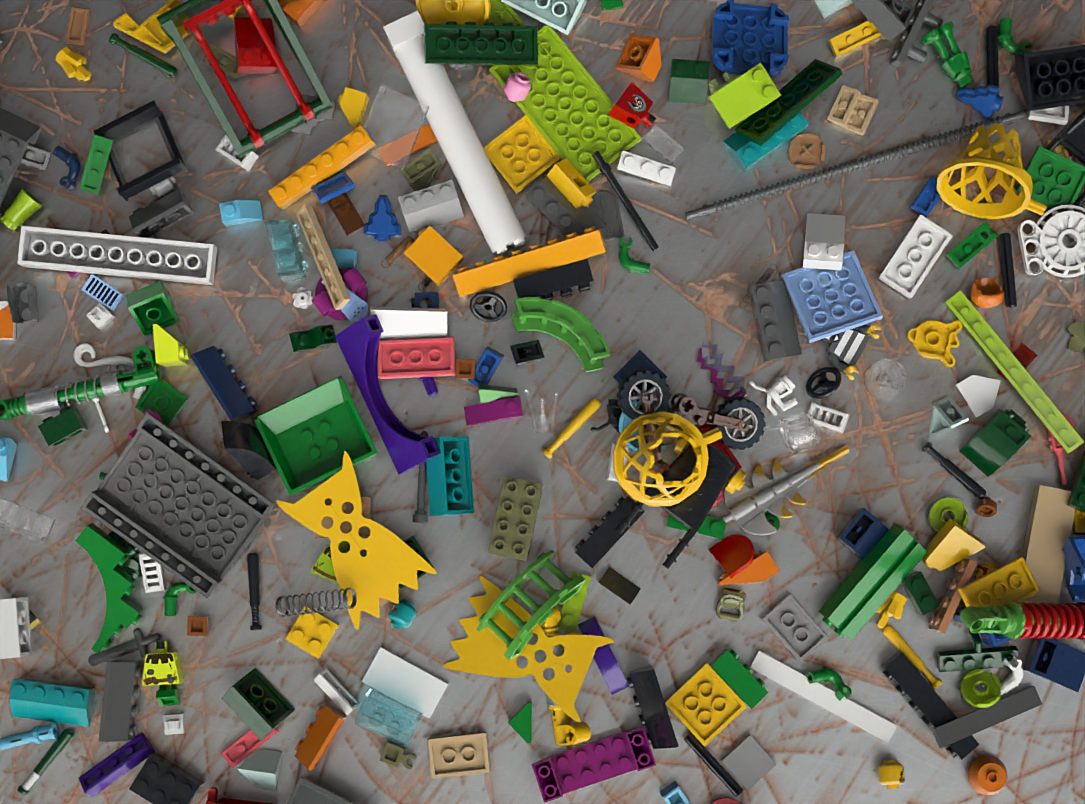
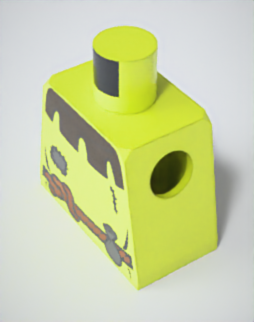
[142,640,184,686]

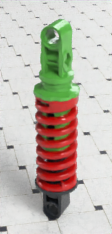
[960,601,1085,640]

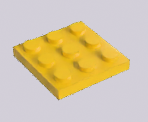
[483,115,561,195]
[665,662,747,747]

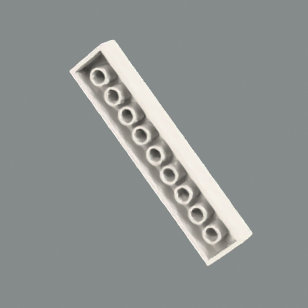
[17,226,217,285]

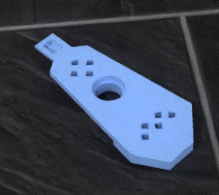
[321,280,369,322]

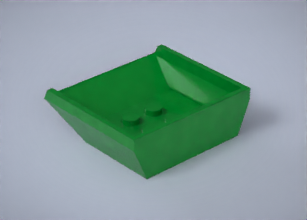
[254,376,378,496]

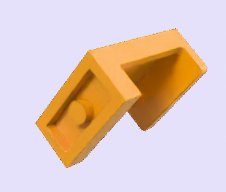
[404,226,464,287]

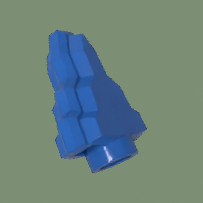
[956,84,1004,119]
[363,195,401,242]

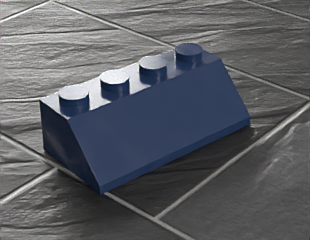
[190,346,257,422]

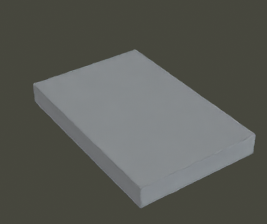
[760,593,829,663]

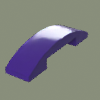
[578,616,629,695]

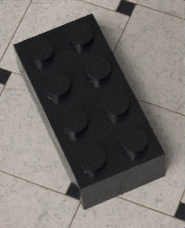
[513,259,594,301]

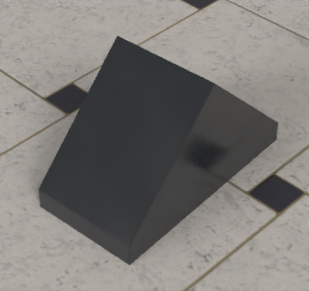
[510,340,545,367]

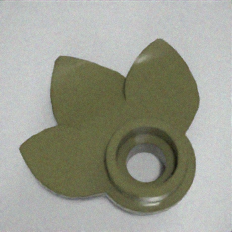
[1067,321,1085,353]

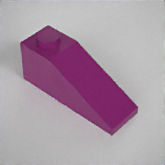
[464,397,523,426]

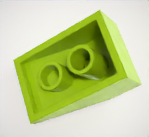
[709,63,781,129]

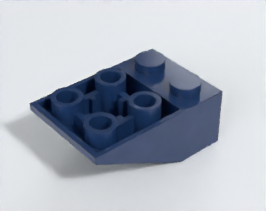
[836,508,889,560]
[1023,637,1085,692]

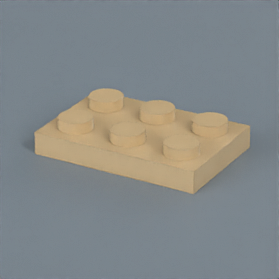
[428,732,490,779]

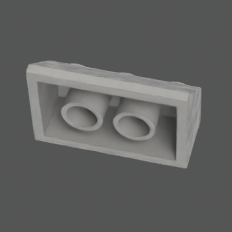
[398,180,464,234]

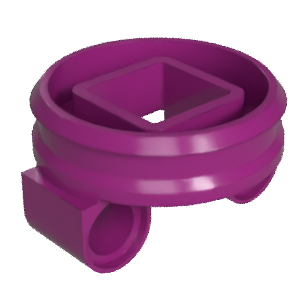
[311,268,368,320]

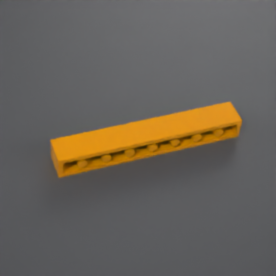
[452,226,607,297]

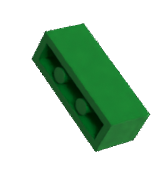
[709,649,768,709]

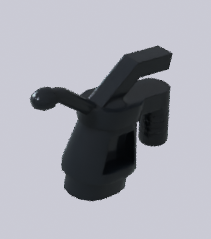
[590,399,622,434]

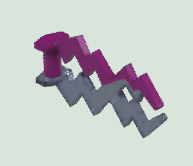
[696,344,748,399]

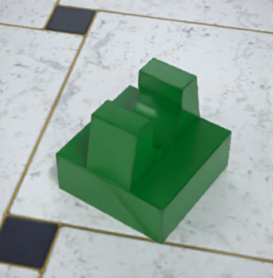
[156,684,180,706]

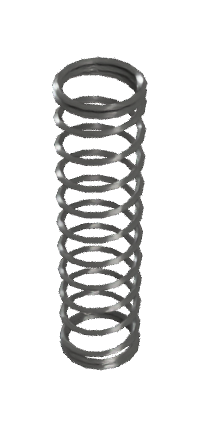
[275,587,357,617]

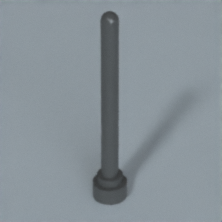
[412,431,428,523]

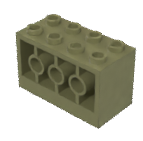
[488,476,543,561]

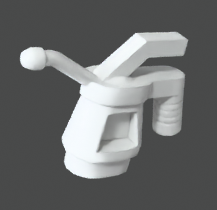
[749,374,798,416]

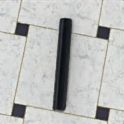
[986,26,999,86]
[999,233,1017,308]
[684,733,743,797]

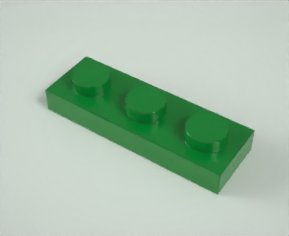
[79,133,114,194]
[666,514,727,539]

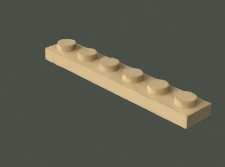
[296,203,350,310]

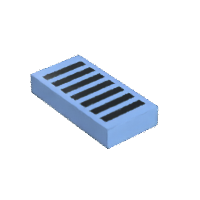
[81,274,124,311]

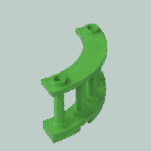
[511,297,610,372]
[476,550,585,660]

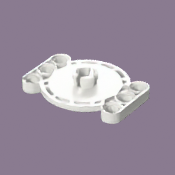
[1017,205,1085,278]

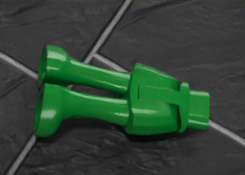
[921,21,974,88]

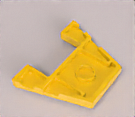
[113,0,190,54]

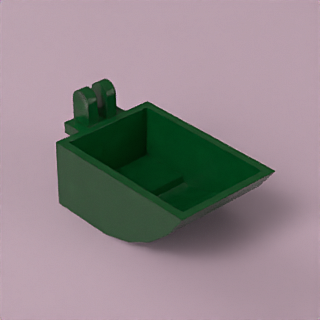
[959,409,1031,477]

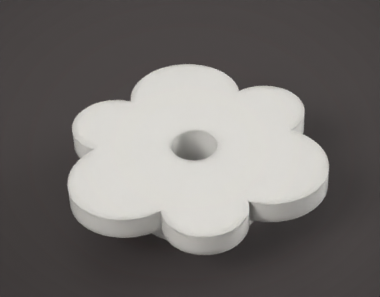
[292,287,313,309]

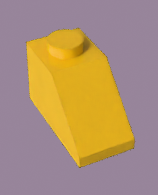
[338,87,369,130]

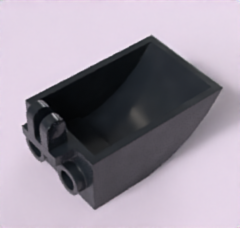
[221,421,277,480]

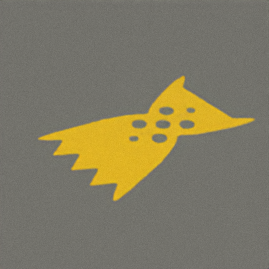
[276,451,437,630]
[442,576,614,723]

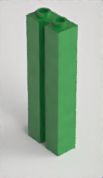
[818,523,927,640]

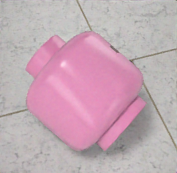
[503,72,531,102]

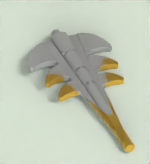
[722,445,849,535]

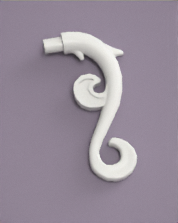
[74,343,147,400]

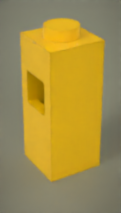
[546,158,596,209]

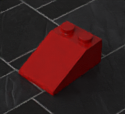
[234,17,277,74]

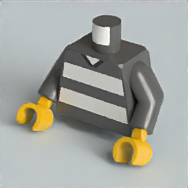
[823,325,882,380]

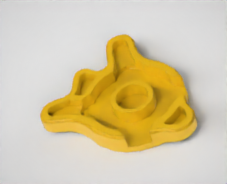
[907,320,963,368]

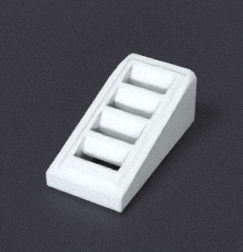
[215,134,259,171]
[805,402,849,433]
[139,554,165,593]

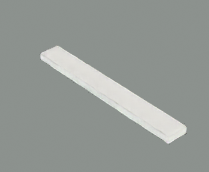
[750,650,897,743]

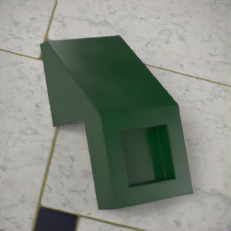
[289,325,337,352]

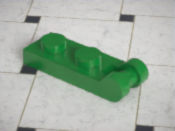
[946,221,999,269]

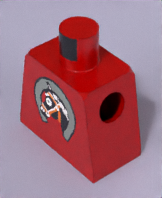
[608,82,657,129]

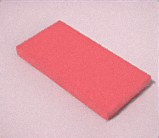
[378,337,455,379]

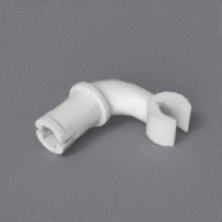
[1001,653,1024,697]

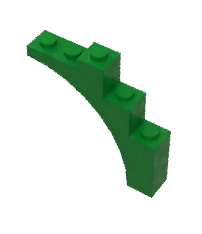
[76,523,143,654]

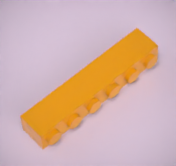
[268,125,376,210]

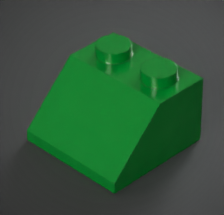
[126,280,179,336]

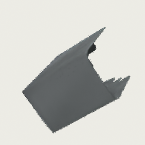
[7,282,39,324]

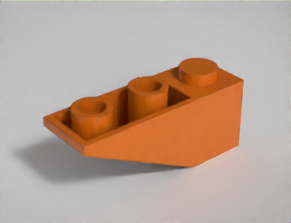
[717,550,780,585]

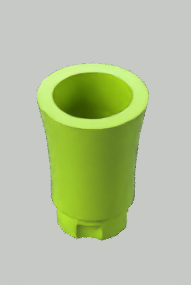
[0,188,43,231]

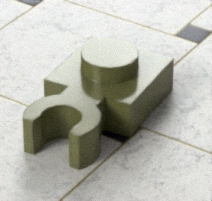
[380,741,417,769]

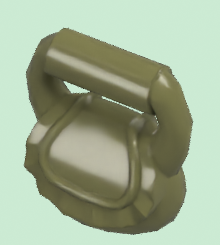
[716,588,746,622]

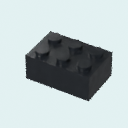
[129,752,205,804]

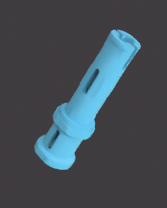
[0,722,59,750]

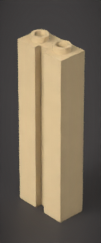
[1020,485,1075,603]

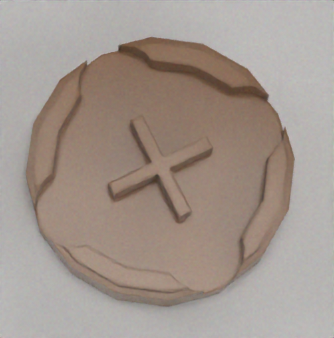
[787,132,826,171]

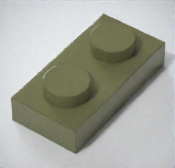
[202,44,240,80]

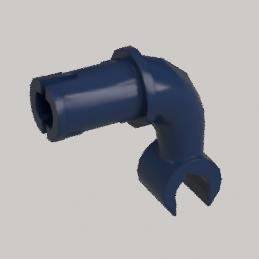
[53,146,80,191]

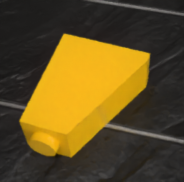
[923,518,985,571]

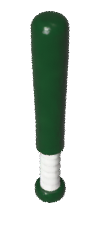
[17,728,74,796]

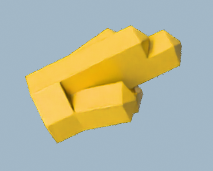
[55,46,91,81]
[876,591,907,628]

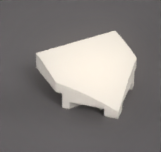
[956,374,1001,418]

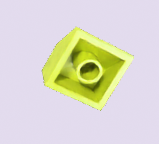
[153,324,190,367]

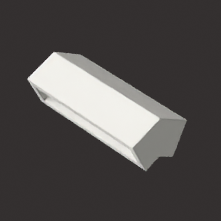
[314,668,359,716]

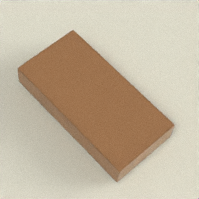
[65,6,91,47]

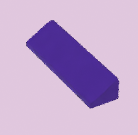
[78,732,155,797]

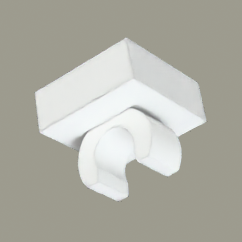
[86,303,115,330]
[163,713,186,735]

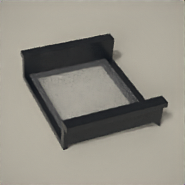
[93,100,188,201]

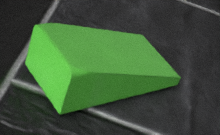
[478,385,519,403]

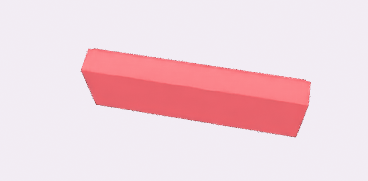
[221,728,279,768]

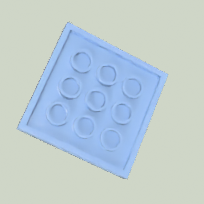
[782,250,883,343]

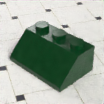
[221,668,295,741]

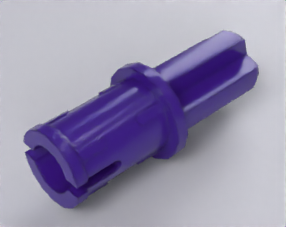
[419,377,438,396]

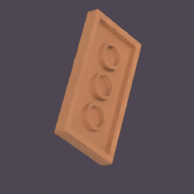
[929,559,978,634]

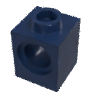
[411,292,439,308]

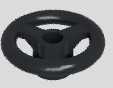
[470,291,507,322]
[806,367,841,399]

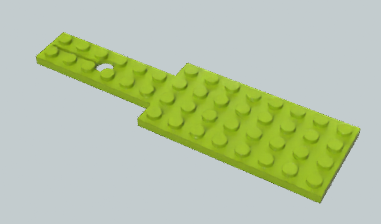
[487,0,642,182]

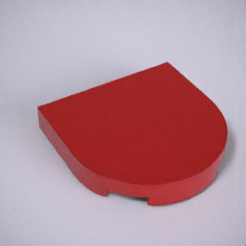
[708,534,755,578]

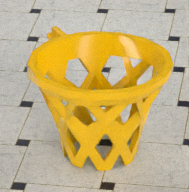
[937,123,1047,219]
[613,412,723,506]

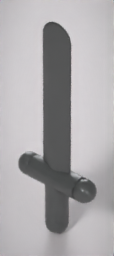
[88,628,161,666]

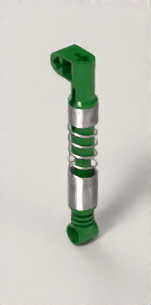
[0,346,161,421]

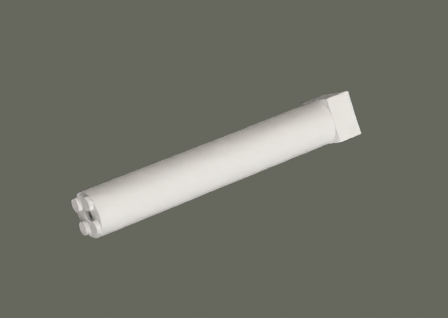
[383,11,527,256]

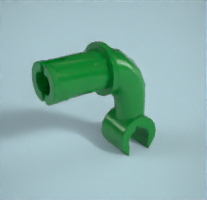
[998,18,1033,54]
[618,235,650,275]
[163,582,197,616]
[806,666,852,701]

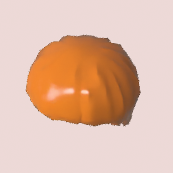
[970,278,1004,308]

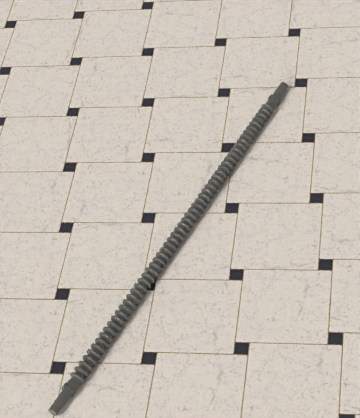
[685,109,1028,220]

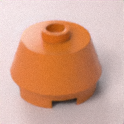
[968,755,1007,795]

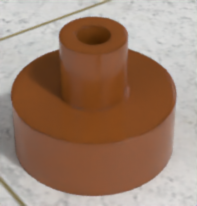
[977,497,997,517]

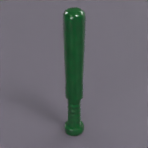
[109,33,177,78]

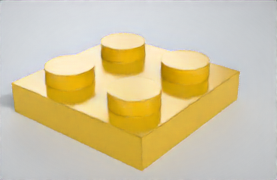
[286,606,339,659]

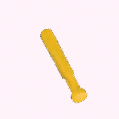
[542,398,601,459]
[882,625,942,689]

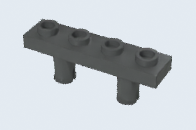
[890,0,943,68]

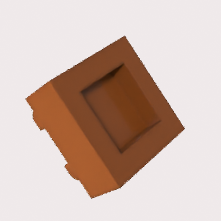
[455,359,476,379]
[187,616,209,636]

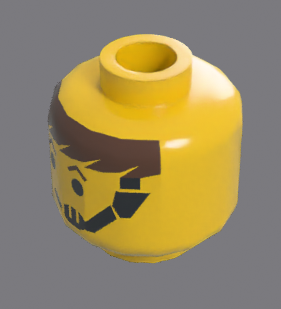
[878,760,905,789]

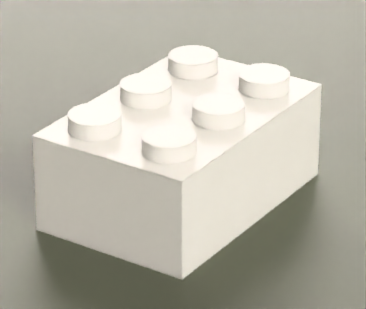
[0,597,32,659]

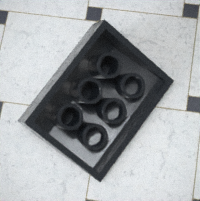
[1015,45,1085,111]
[627,665,679,749]

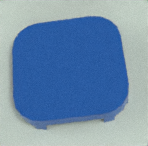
[711,0,789,77]

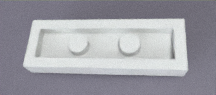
[616,150,676,186]

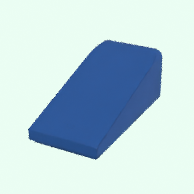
[468,347,504,386]

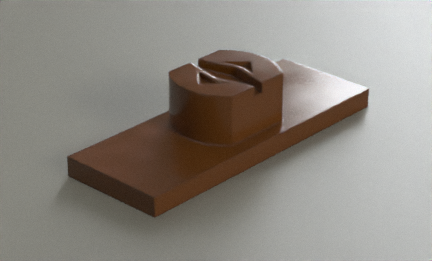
[327,192,364,236]

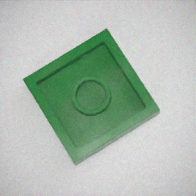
[135,379,189,426]

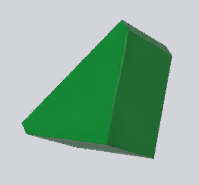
[508,702,532,743]

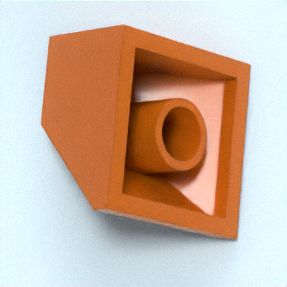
[615,34,662,82]

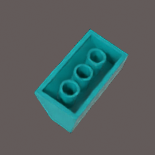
[723,112,809,172]
[426,437,474,516]
[9,678,96,727]

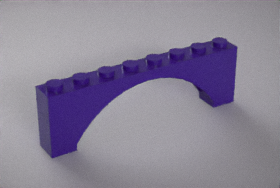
[335,314,441,475]

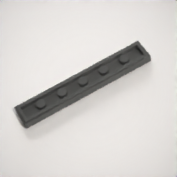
[932,686,1042,748]

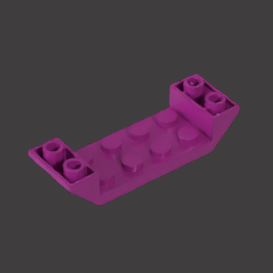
[532,727,656,803]

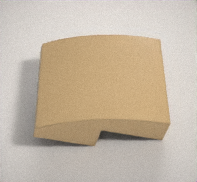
[827,85,879,136]

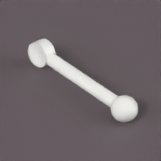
[92,398,110,433]

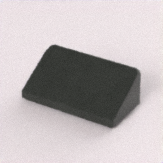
[598,567,641,605]

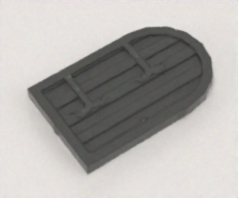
[589,191,625,240]

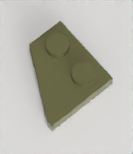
[399,148,441,192]

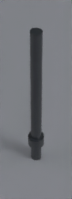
[592,151,659,251]

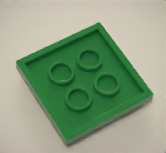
[1016,146,1085,216]

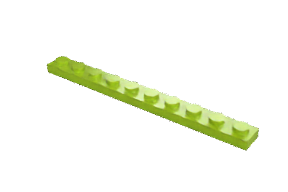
[945,290,1085,454]

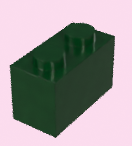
[38,407,88,447]
[901,571,940,615]

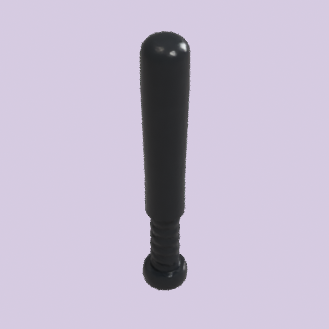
[922,442,986,499]
[247,553,262,630]

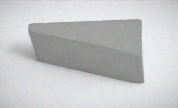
[20,145,51,171]

